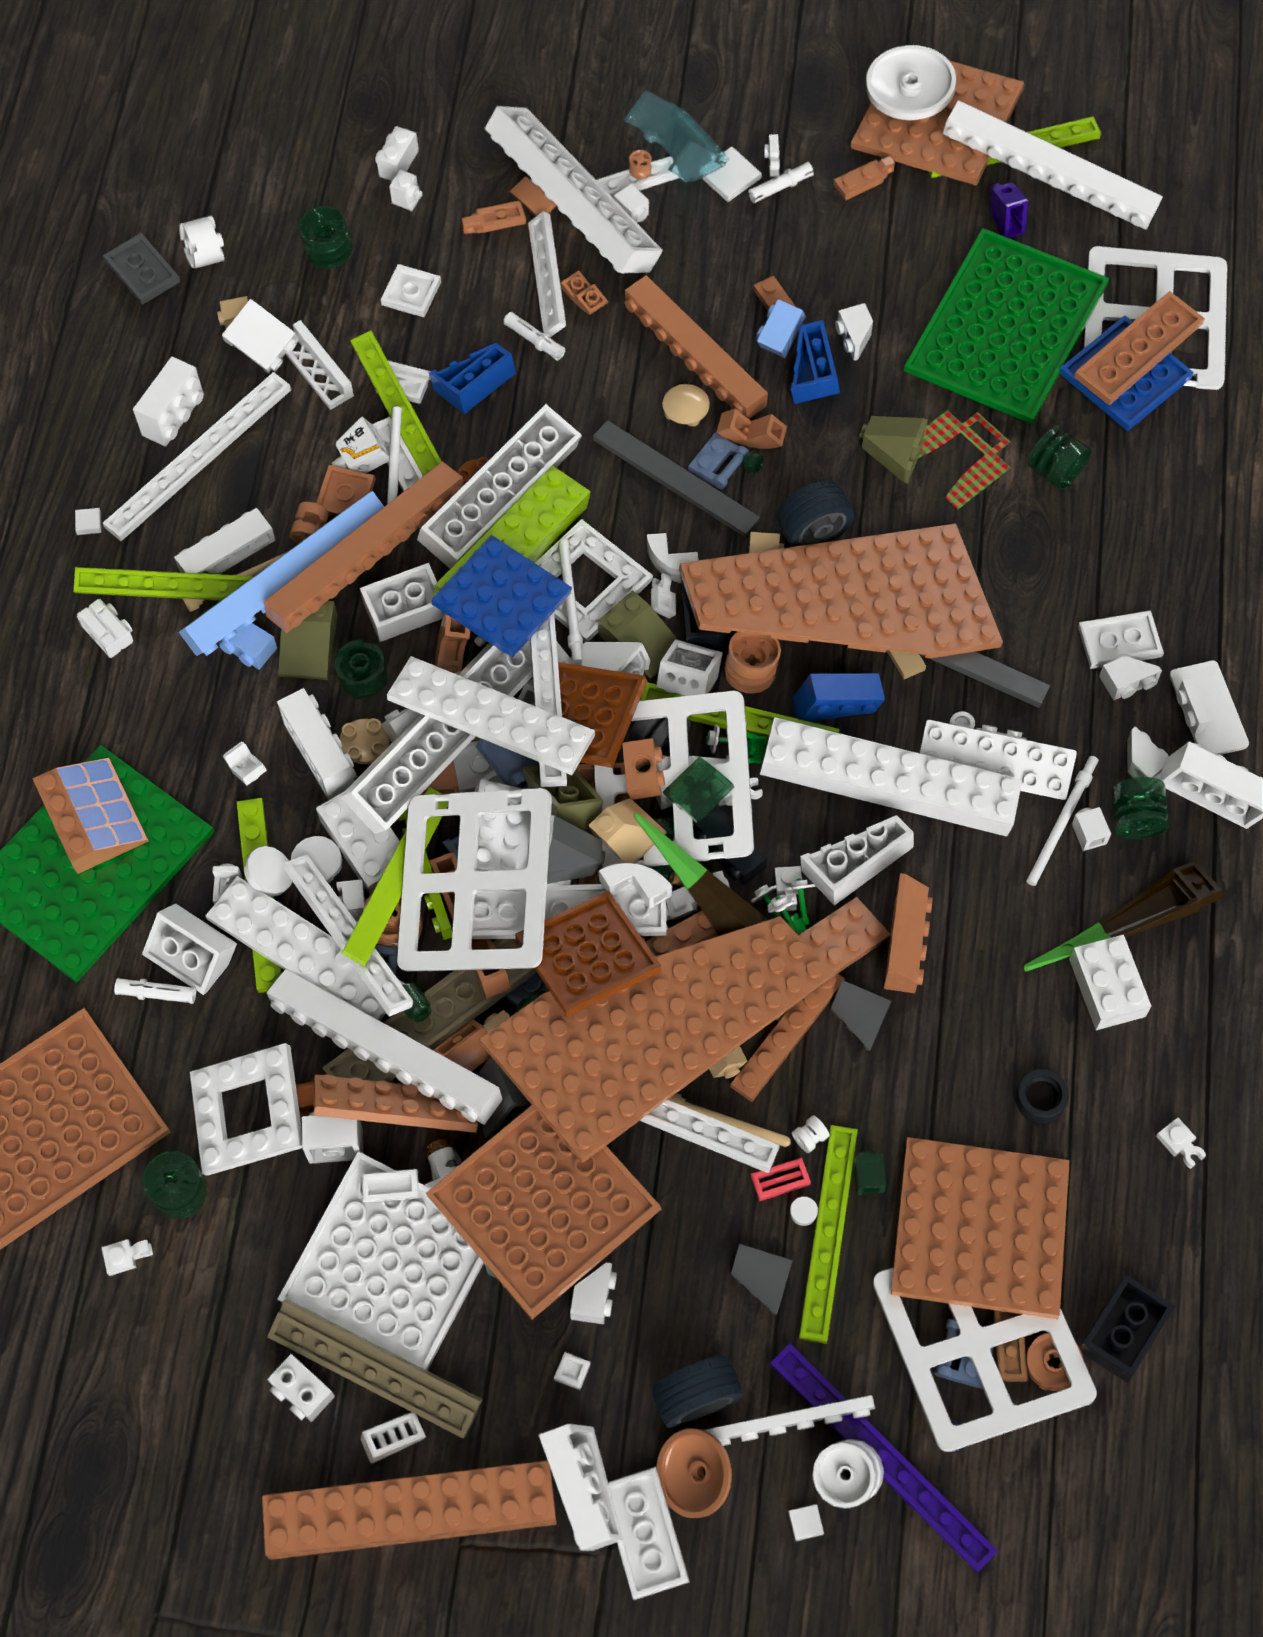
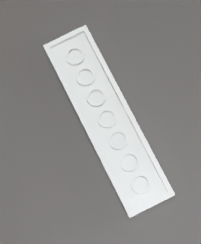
[387,656,595,775]
[206,876,405,1021]
[472,884,666,940]

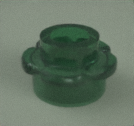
[742,450,764,473]

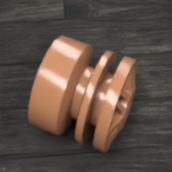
[724,631,781,694]

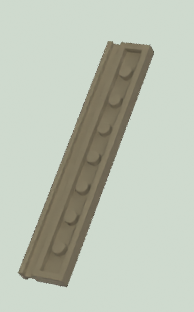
[267,1299,483,1439]

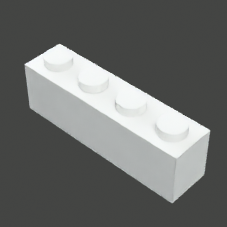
[174,508,275,575]

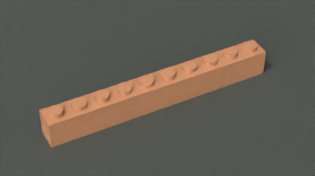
[264,461,463,633]

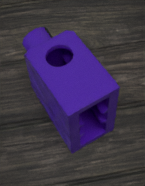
[989,183,1028,238]

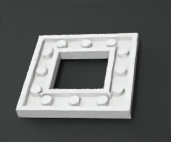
[535,519,653,642]
[190,1043,302,1176]

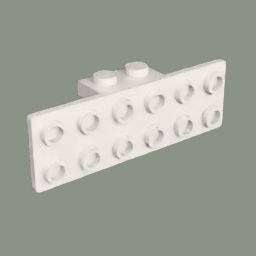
[920,720,1077,800]

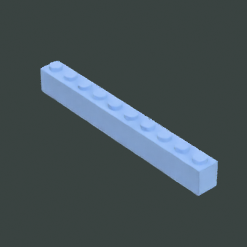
[179,491,384,656]

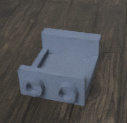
[476,738,539,788]

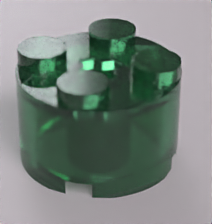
[335,640,387,699]

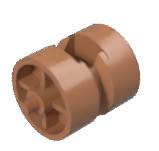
[290,502,329,544]

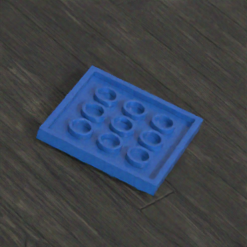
[1060,316,1194,431]
[431,535,572,658]

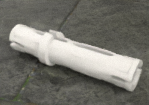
[748,162,814,203]
[504,312,565,360]
[114,978,196,1004]

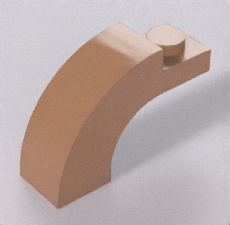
[434,614,470,673]

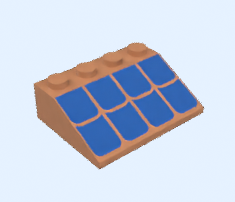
[32,758,149,874]

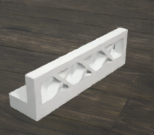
[285,320,354,410]

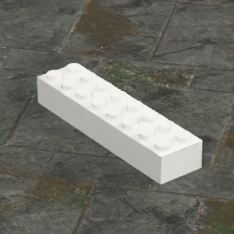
[417,404,582,569]

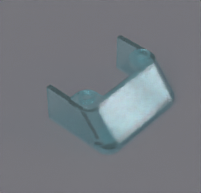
[624,90,729,183]

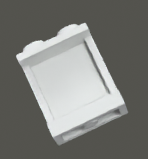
[222,299,297,374]

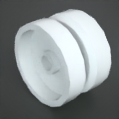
[813,1439,884,1508]

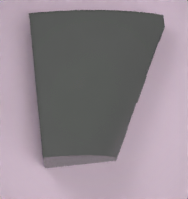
[831,980,891,1051]
[731,1244,793,1315]

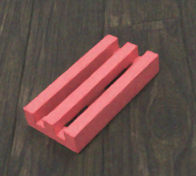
[750,1158,811,1201]

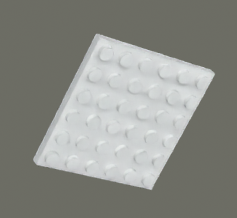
[278,1152,484,1370]

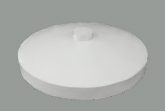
[866,45,956,120]

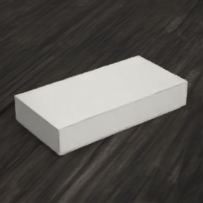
[362,1169,419,1203]

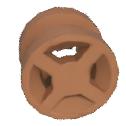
[629,150,651,179]

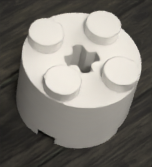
[179,216,224,268]

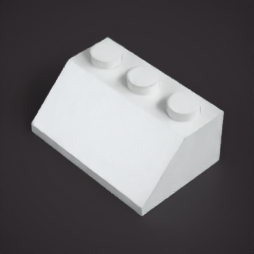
[142,904,237,995]

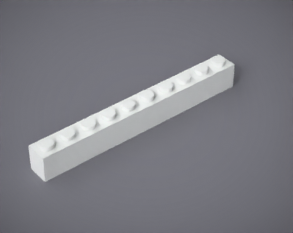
[943,100,1163,230]
[267,969,503,1125]

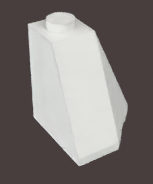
[570,642,651,675]

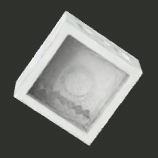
[656,639,722,696]

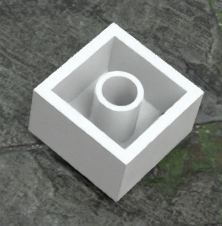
[302,1112,363,1164]

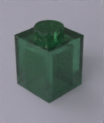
[853,1151,886,1195]

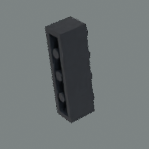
[691,787,768,886]

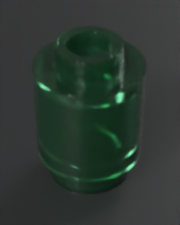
[402,983,432,1022]

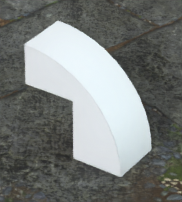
[647,533,698,583]
[599,863,672,909]

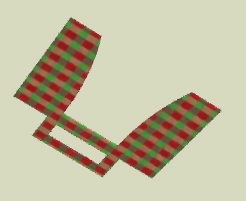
[919,410,1011,510]

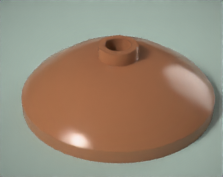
[657,1429,732,1518]

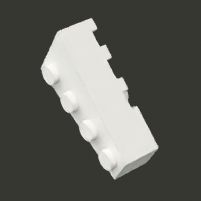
[539,1424,623,1551]

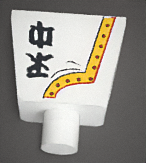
[332,417,390,473]

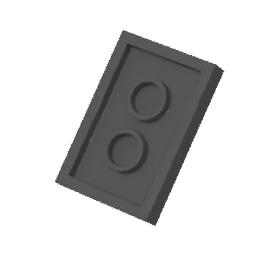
[103,233,180,305]

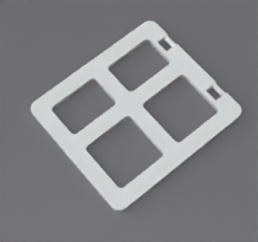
[1084,246,1227,390]
[594,691,754,868]
[397,788,552,971]
[873,1268,1097,1452]

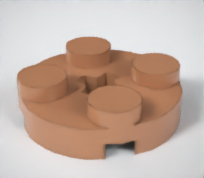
[1026,1333,1083,1391]

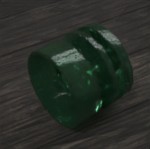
[298,206,353,269]
[1027,425,1092,490]
[1111,777,1170,839]
[143,1151,207,1219]

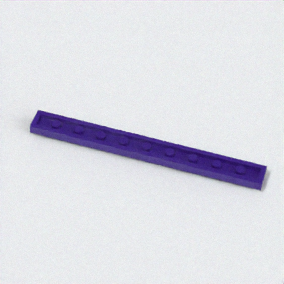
[770,1344,998,1573]

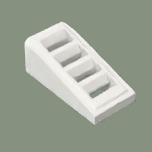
[361,1412,426,1463]

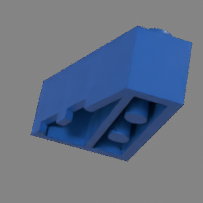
[791,320,840,404]
[429,343,516,414]
[793,674,885,722]

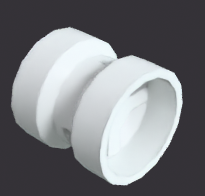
[792,1115,830,1153]

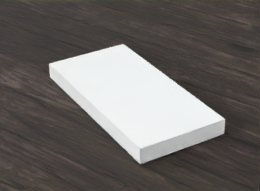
[608,1467,690,1600]

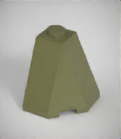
[860,416,928,484]

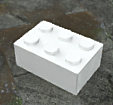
[133,357,204,447]
[360,563,445,642]
[1069,934,1151,1030]

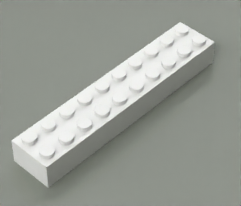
[485,106,663,273]
[340,639,533,834]
[760,717,1022,836]

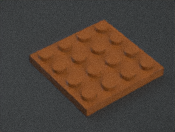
[558,662,647,768]
[515,890,661,1017]

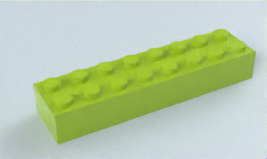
[433,465,591,597]

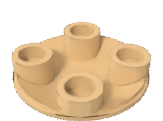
[663,384,710,427]
[339,718,389,764]

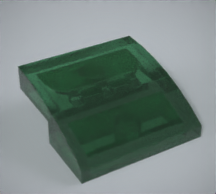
[663,756,734,823]

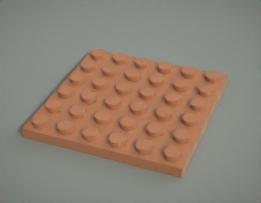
[851,61,1024,186]
[425,1105,661,1320]
[891,1137,1070,1319]

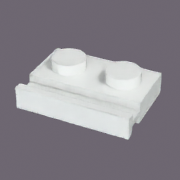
[376,361,430,404]

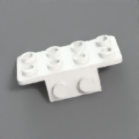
[1170,660,1249,755]

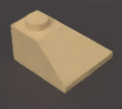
[588,798,667,864]

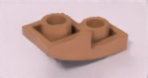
[510,176,557,216]
[560,271,608,315]

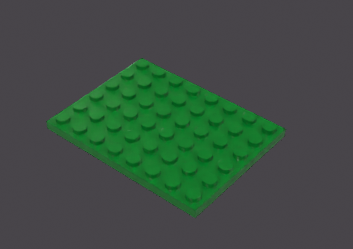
[904,228,1109,424]
[0,745,215,983]

